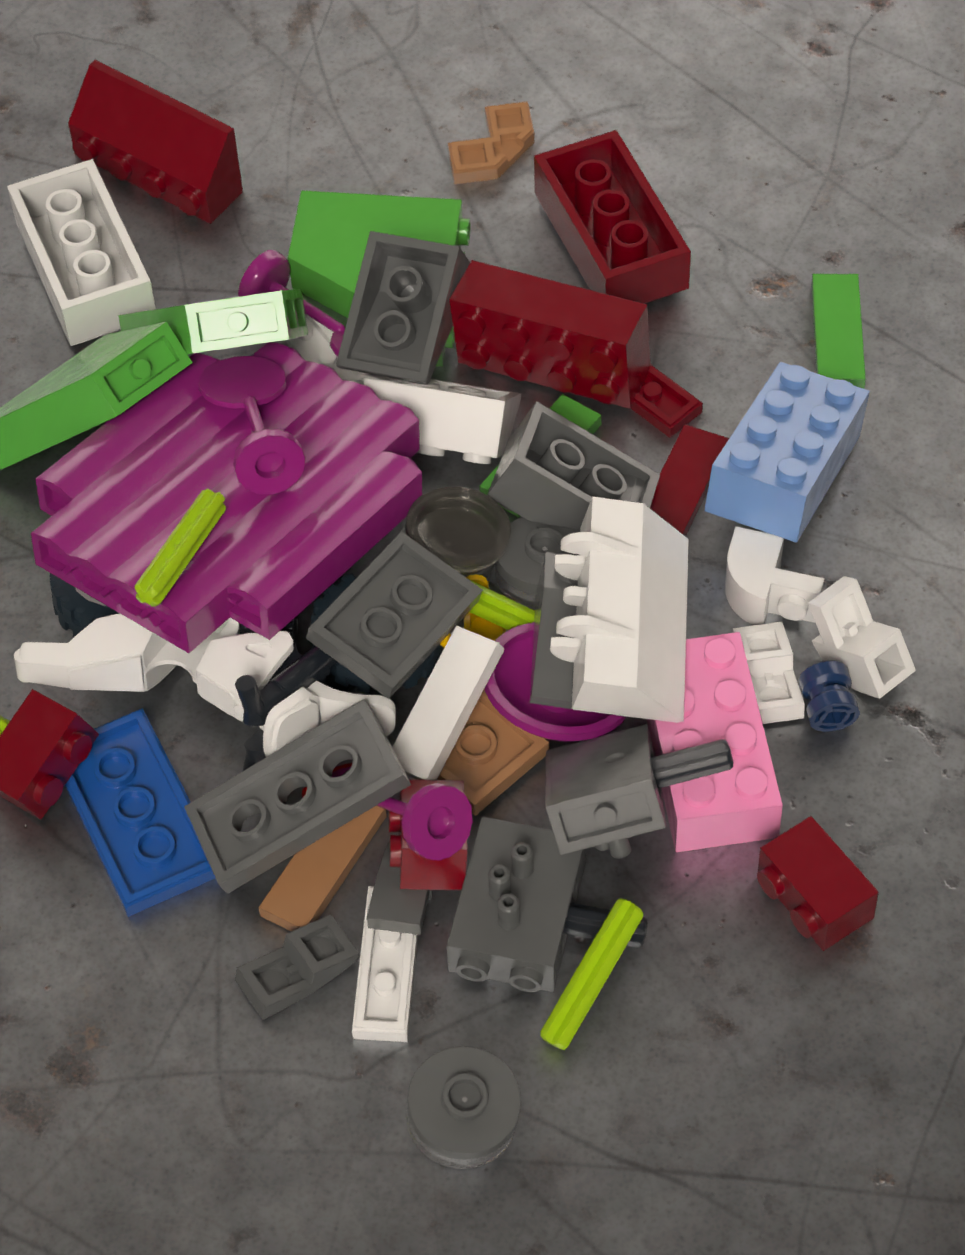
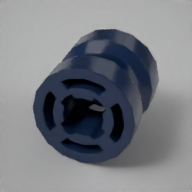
[799,661,860,732]

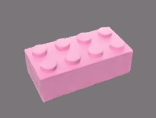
[646,632,783,853]

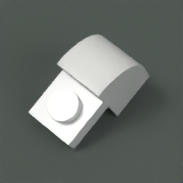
[725,526,824,625]
[808,576,916,699]

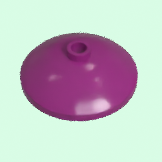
[484,622,626,741]

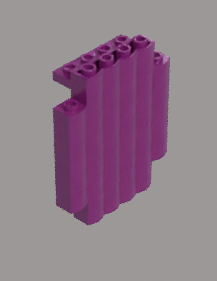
[31,342,422,653]

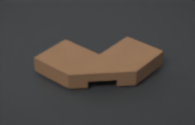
[448,101,534,185]

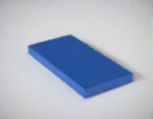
[65,708,216,917]

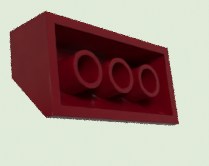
[68,60,243,224]

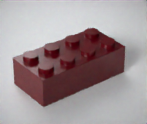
[534,130,691,304]
[449,260,651,409]

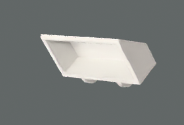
[550,497,689,723]

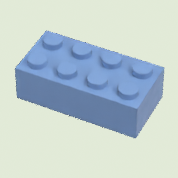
[704,362,870,543]

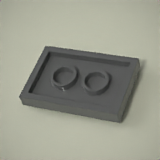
[306,531,483,699]

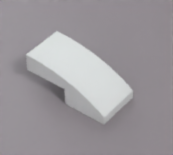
[733,622,805,724]

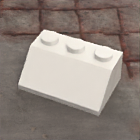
[364,375,521,464]

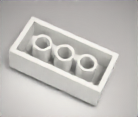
[7,159,156,346]

